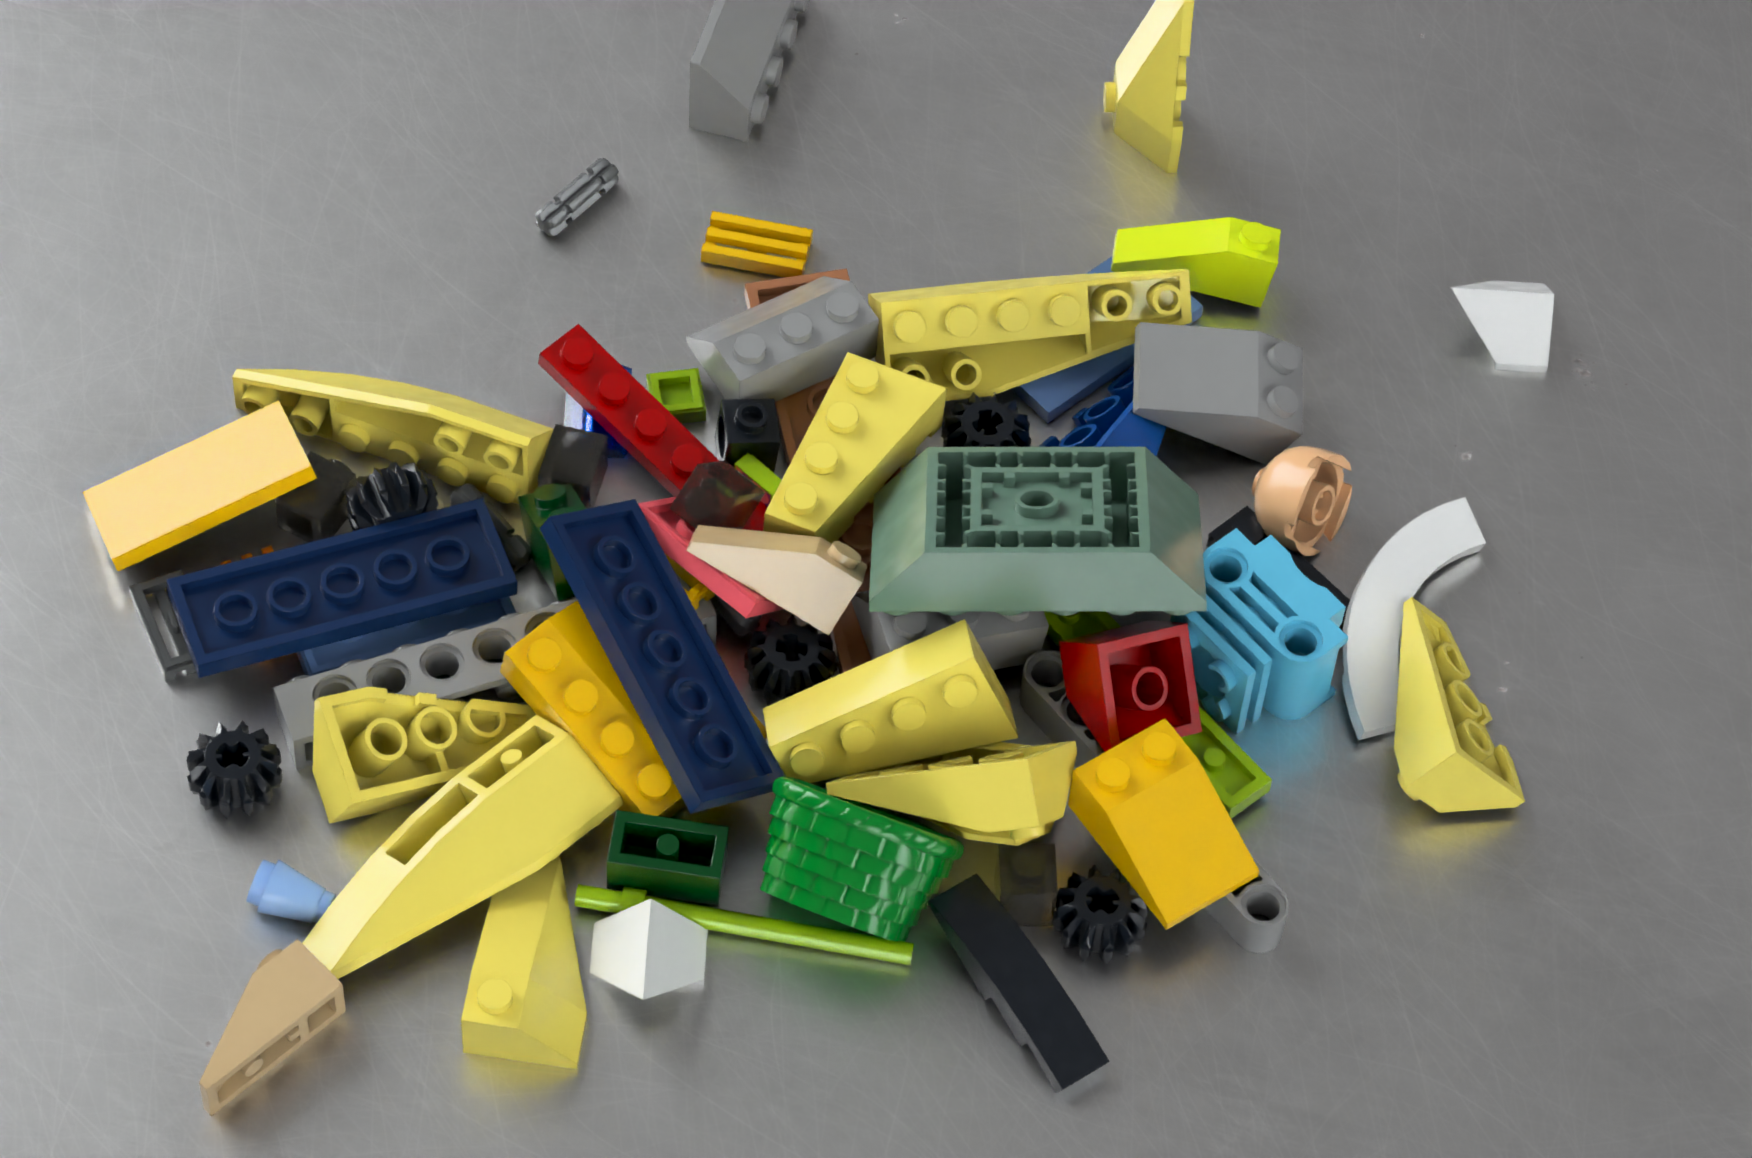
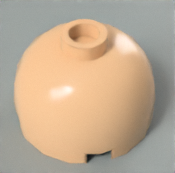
[1252,446,1352,556]

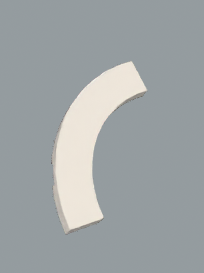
[1341,497,1486,740]

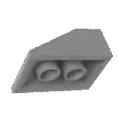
[1133,322,1303,465]

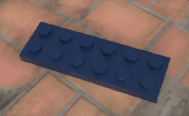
[166,498,518,678]
[539,499,784,814]

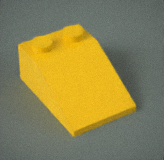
[1068,718,1259,930]

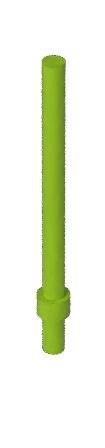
[574,884,914,966]

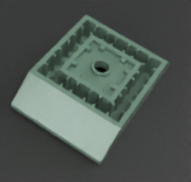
[869,447,1207,616]

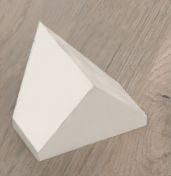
[1451,280,1555,373]
[590,899,708,1000]

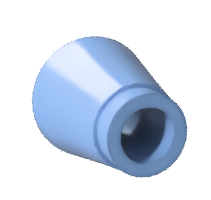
[246,860,336,923]

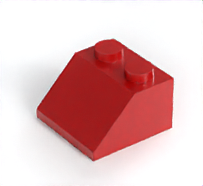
[1059,620,1202,752]

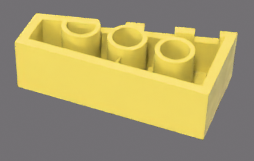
[763,352,947,544]
[762,619,1019,783]

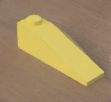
[1394,597,1525,813]
[826,741,1077,840]

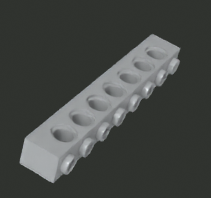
[273,573,717,770]

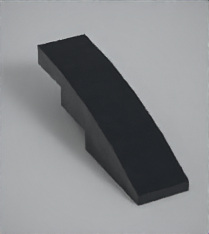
[927,873,1110,1093]

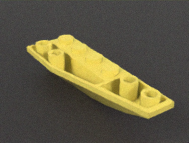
[868,269,1192,401]
[232,369,554,504]
[302,714,624,979]

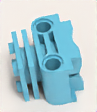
[1170,528,1348,735]

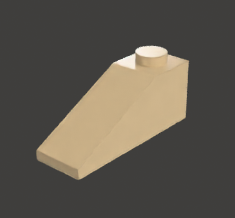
[686,525,867,636]
[199,939,346,1116]

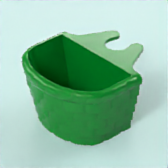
[760,776,964,942]

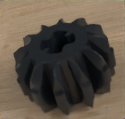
[941,392,1031,447]
[345,462,439,531]
[744,614,838,705]
[186,720,282,819]
[1052,864,1149,965]

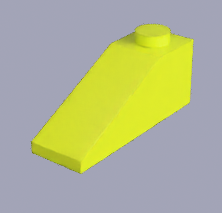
[1111,217,1281,308]

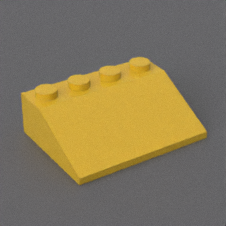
[500,600,767,818]

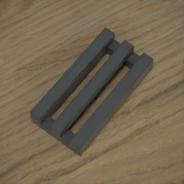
[129,569,196,682]

